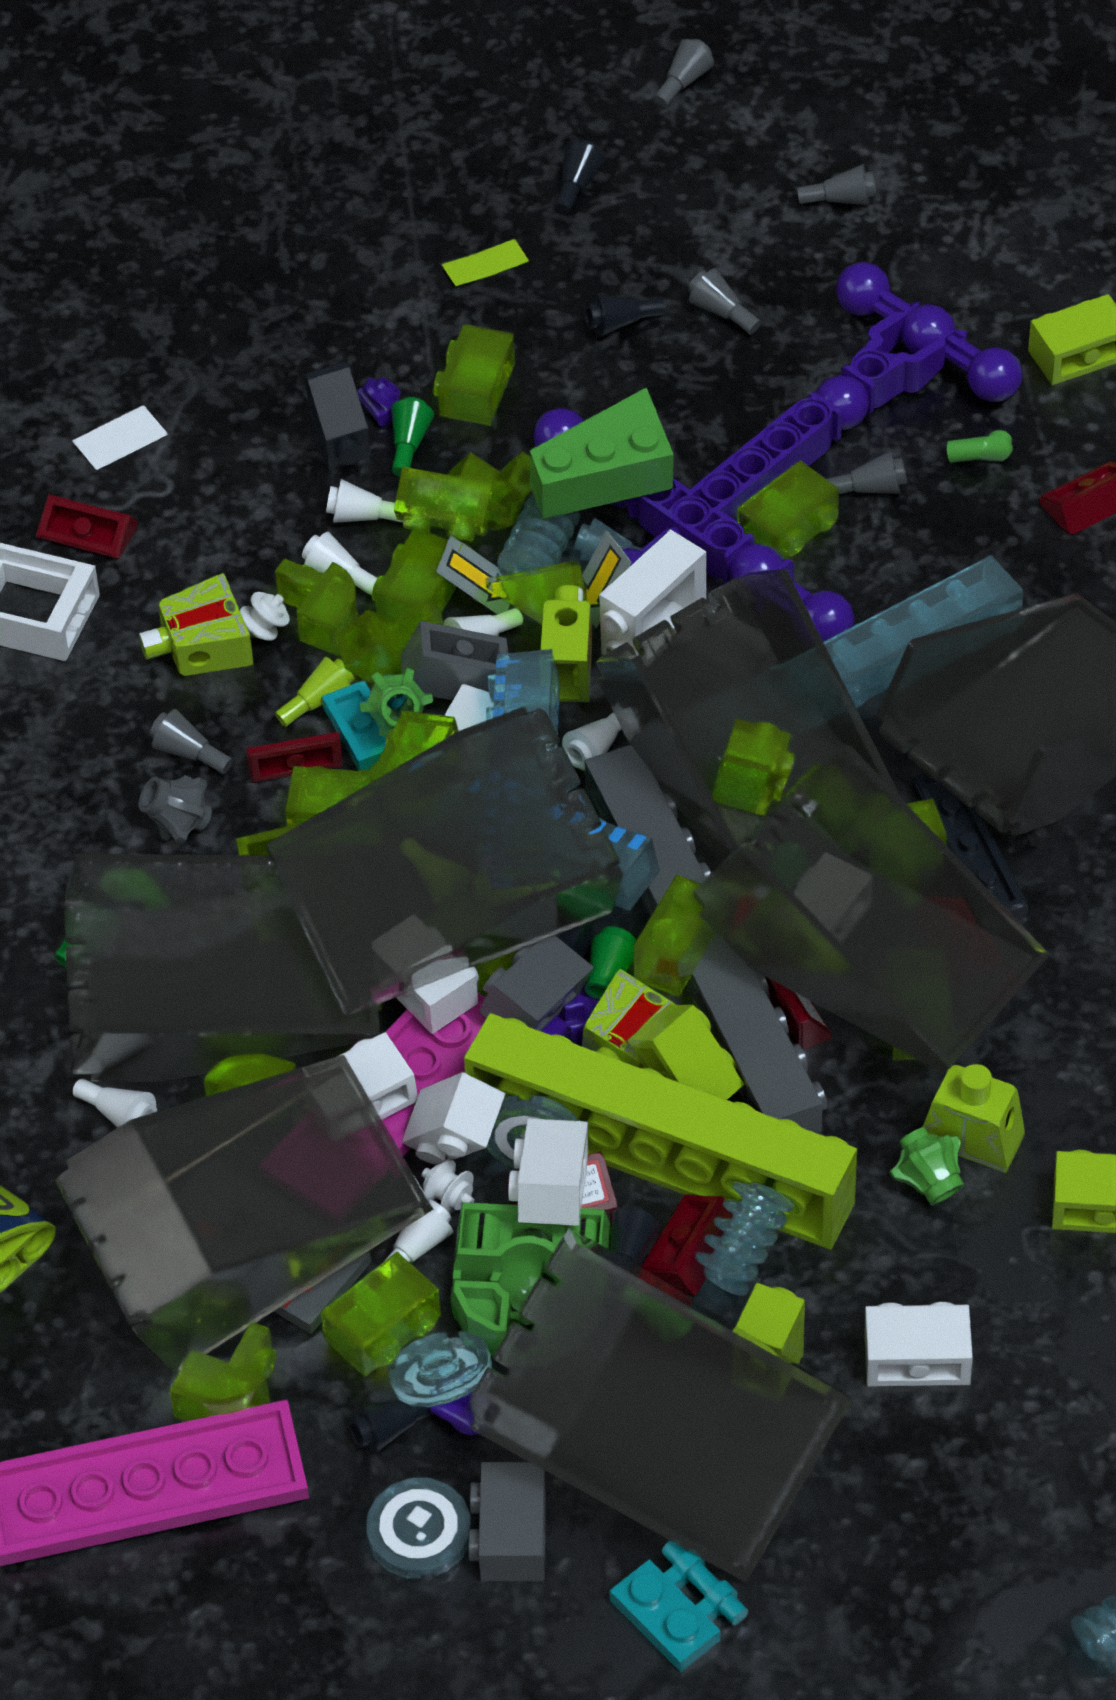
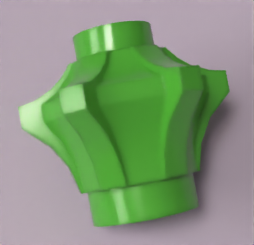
[359,667,433,738]
[889,1127,965,1205]

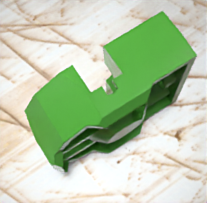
[450,1202,610,1366]

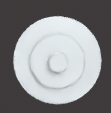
[240,592,289,641]
[422,1159,475,1214]

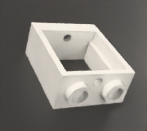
[599,530,706,676]
[0,543,100,661]

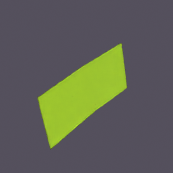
[441,239,529,286]

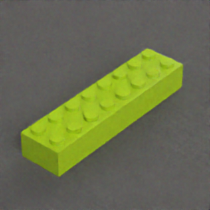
[464,1013,857,1250]

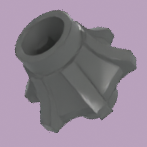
[139,775,212,843]

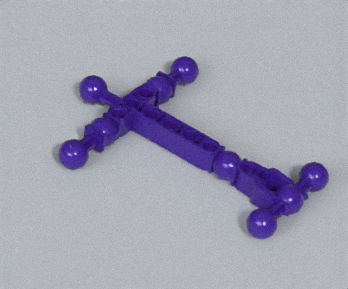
[533,262,1023,648]

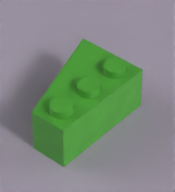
[530,387,674,519]

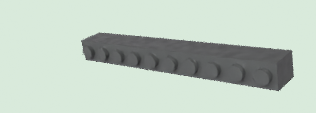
[584,743,827,1133]

